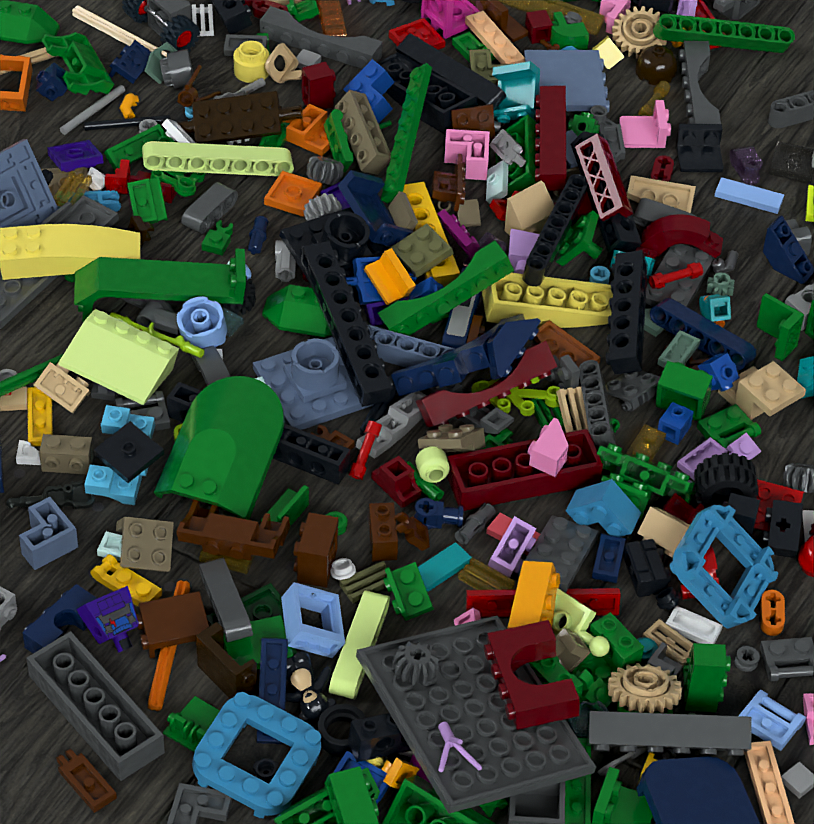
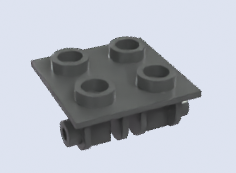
[605,371,660,412]

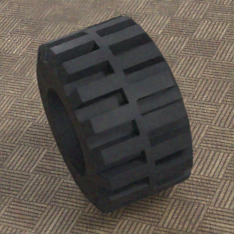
[694,453,758,509]

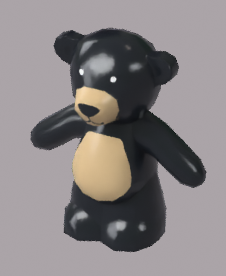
[286,652,336,722]

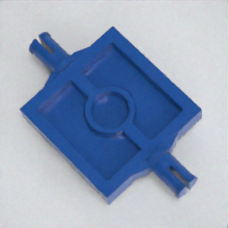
[346,255,417,305]

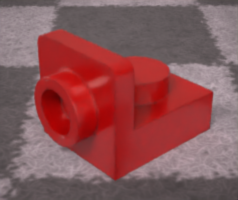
[105,159,131,194]

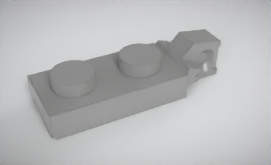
[489,129,526,168]

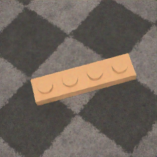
[465,11,525,64]
[744,740,795,824]

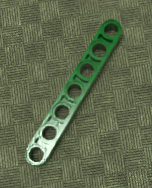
[653,14,795,53]

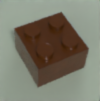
[294,512,339,588]

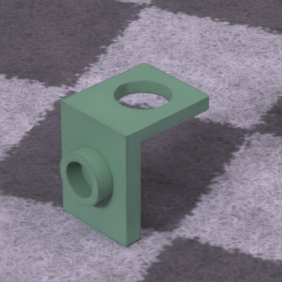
[145,42,177,84]

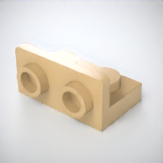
[33,362,91,414]

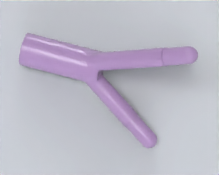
[438,722,482,772]

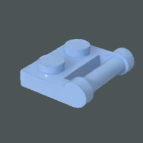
[739,690,806,751]

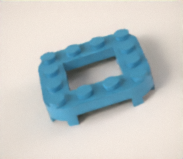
[670,504,778,628]
[192,692,321,819]

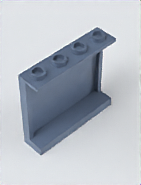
[524,50,610,121]

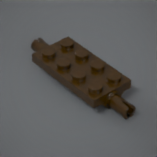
[177,91,303,144]

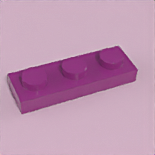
[437,209,480,260]

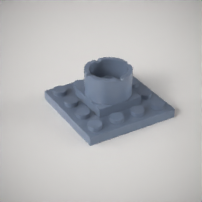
[0,139,58,228]
[253,337,374,430]

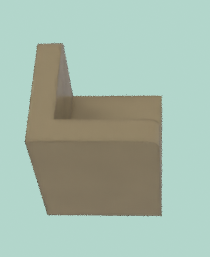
[555,628,591,673]

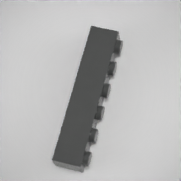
[586,711,751,756]

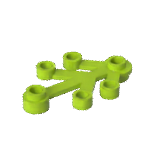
[472,376,560,416]

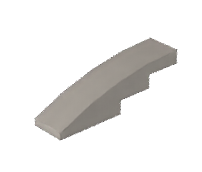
[356,391,427,459]

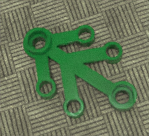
[143,136,205,197]

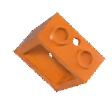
[0,54,33,112]

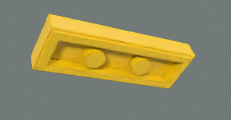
[27,387,53,447]

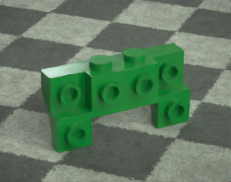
[42,32,114,95]
[597,443,696,505]

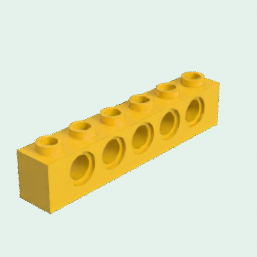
[403,182,460,287]

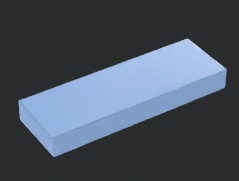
[714,177,784,214]

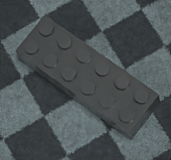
[27,631,165,781]

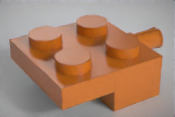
[284,104,345,156]

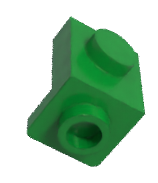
[287,0,320,22]

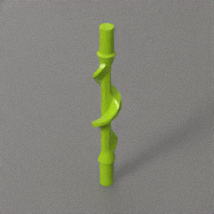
[110,312,205,358]

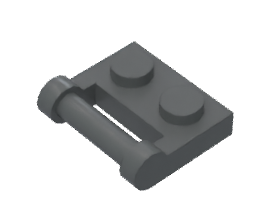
[115,390,171,431]
[760,637,814,682]

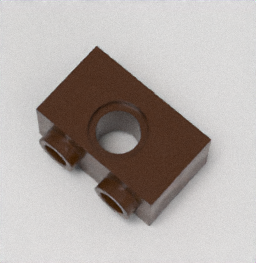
[368,502,398,561]

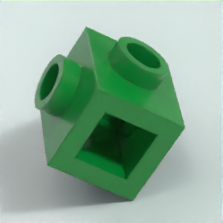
[568,112,600,137]

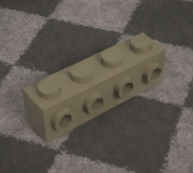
[335,90,391,175]

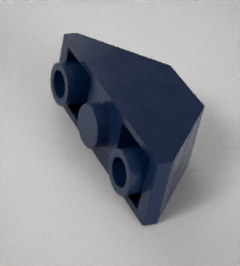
[763,216,814,284]
[486,318,541,380]

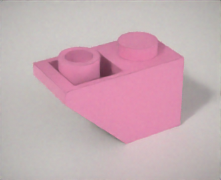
[528,418,569,477]

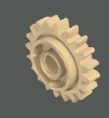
[612,6,667,59]
[608,663,682,713]

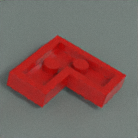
[389,18,445,50]

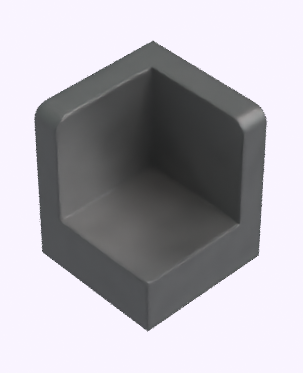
[647,642,682,676]

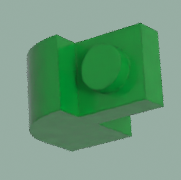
[550,12,589,50]

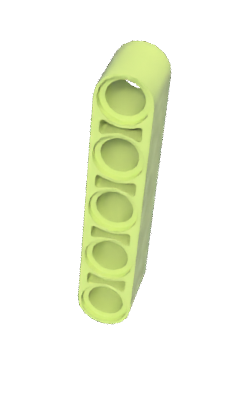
[329,590,390,700]

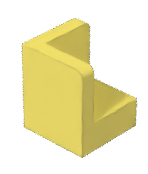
[592,36,624,69]

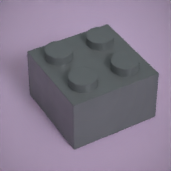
[507,781,565,824]

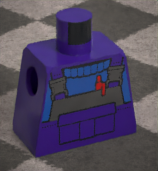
[76,586,139,653]

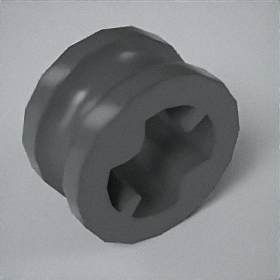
[734,646,760,672]

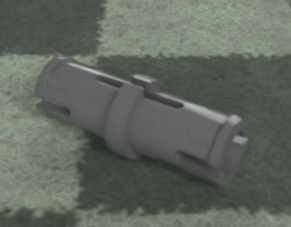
[455,503,496,545]

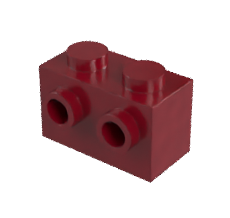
[302,62,336,109]

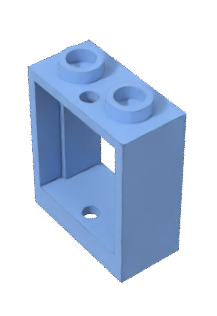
[281,582,345,658]

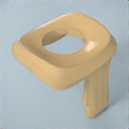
[265,43,302,83]

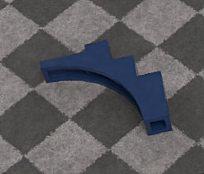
[391,314,525,396]

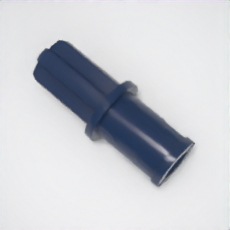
[248,216,269,255]

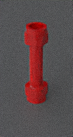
[649,262,703,289]
[349,421,382,480]

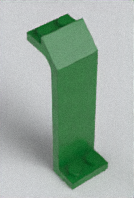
[74,248,246,322]

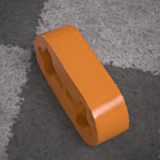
[760,590,785,636]

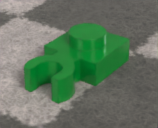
[201,220,233,256]

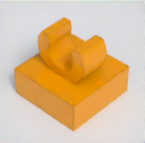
[382,757,419,790]

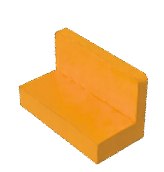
[364,248,416,305]

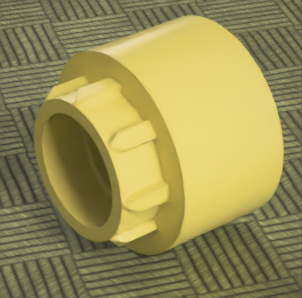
[233,41,269,83]

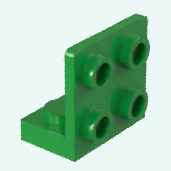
[757,293,804,361]
[592,767,653,824]

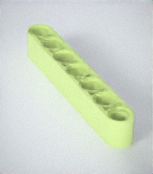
[142,141,294,176]

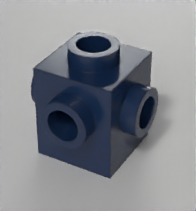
[36,63,67,101]

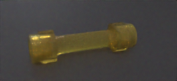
[638,81,670,116]

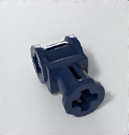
[414,498,463,530]

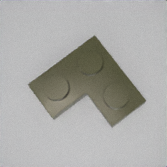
[469,49,510,86]

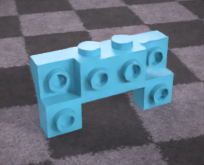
[84,405,155,505]

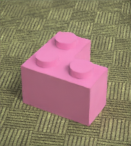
[444,129,490,180]

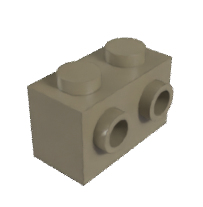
[39,434,94,475]

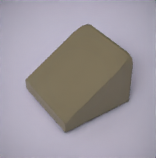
[456,199,481,227]

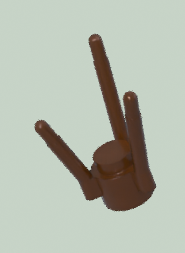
[177,65,221,107]

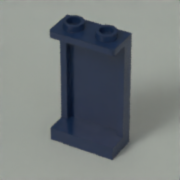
[338,170,414,247]

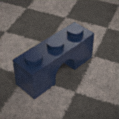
[22,584,98,653]

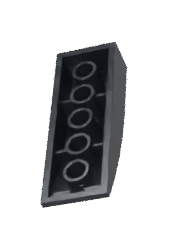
[377,52,478,135]

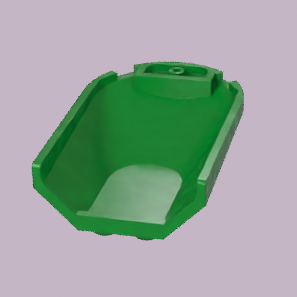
[154,376,284,520]

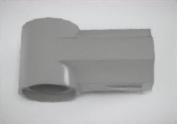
[275,240,296,282]

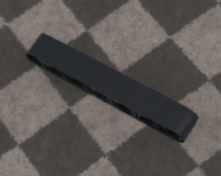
[395,33,506,110]
[522,174,588,286]

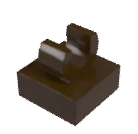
[127,216,154,248]

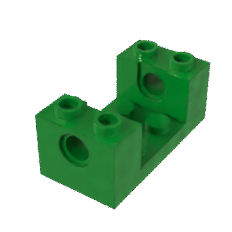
[529,612,644,708]

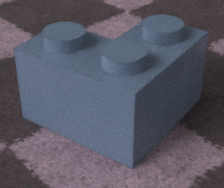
[19,497,78,570]

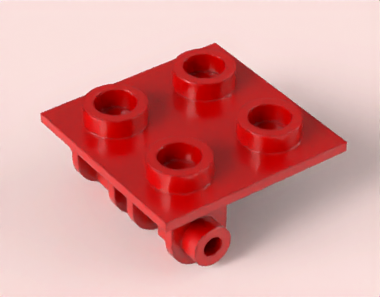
[754,479,804,532]

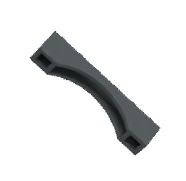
[260,6,383,69]
[679,41,721,124]

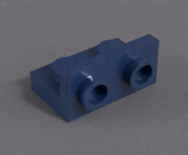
[109,40,151,84]

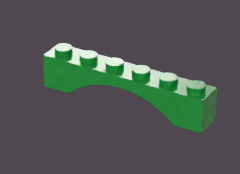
[378,241,514,336]

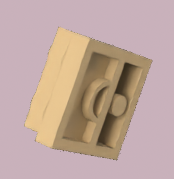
[718,361,806,420]

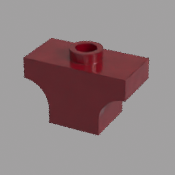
[371,456,422,508]

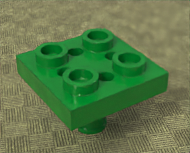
[556,210,603,267]

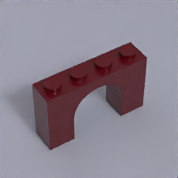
[484,620,579,730]

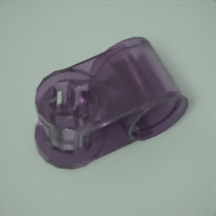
[729,146,763,185]

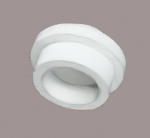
[330,558,356,580]

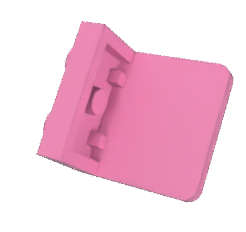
[619,100,671,148]

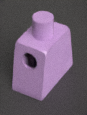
[508,229,540,274]

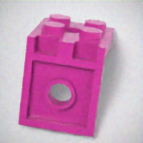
[421,0,481,39]

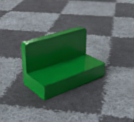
[261,485,309,526]

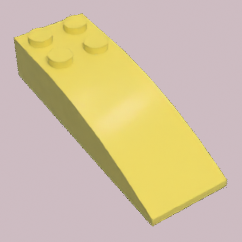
[0,224,141,280]
[482,273,613,328]

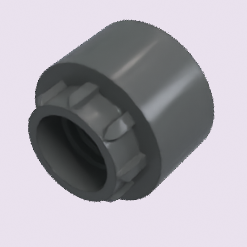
[160,49,195,89]

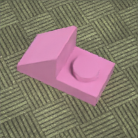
[599,0,631,34]

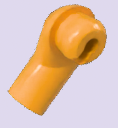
[120,93,139,119]

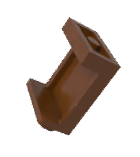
[136,591,209,658]

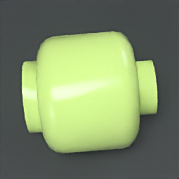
[415,446,450,483]

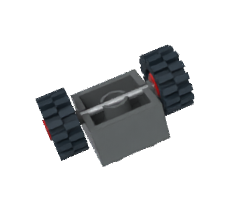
[122,0,200,52]

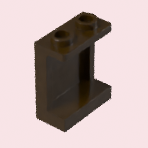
[196,622,257,699]

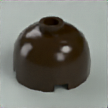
[635,45,677,85]

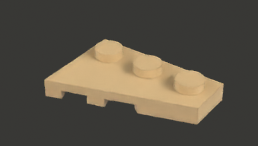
[627,175,696,213]

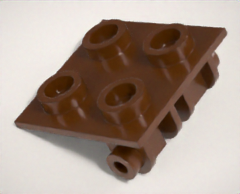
[451,104,495,144]

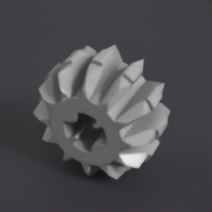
[304,193,342,221]

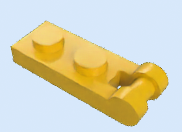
[90,554,162,607]

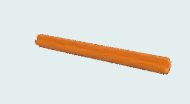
[148,580,190,711]

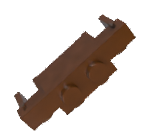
[176,500,290,561]

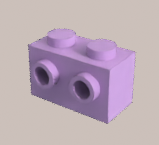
[488,516,537,578]

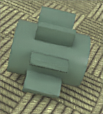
[706,272,735,296]

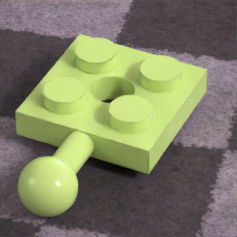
[552,588,610,657]

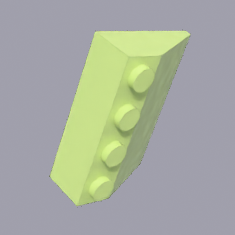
[58,309,179,405]

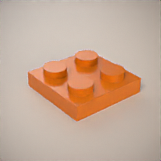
[264,171,322,217]

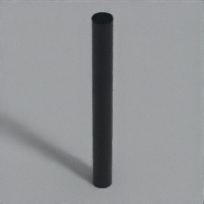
[84,115,171,131]

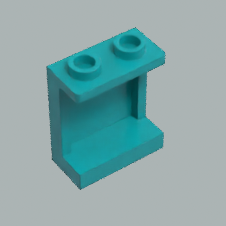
[492,61,540,123]

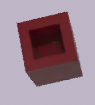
[525,10,553,44]

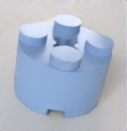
[177,297,227,348]

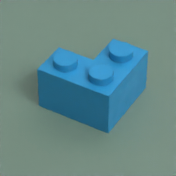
[566,479,641,537]

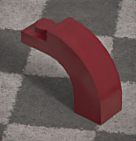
[640,214,723,258]

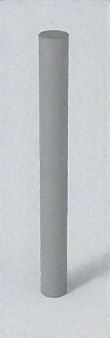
[60,85,125,135]

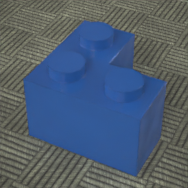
[343,59,395,124]

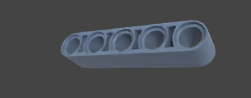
[368,325,454,368]

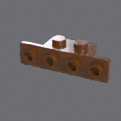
[468,0,529,42]
[432,154,466,212]

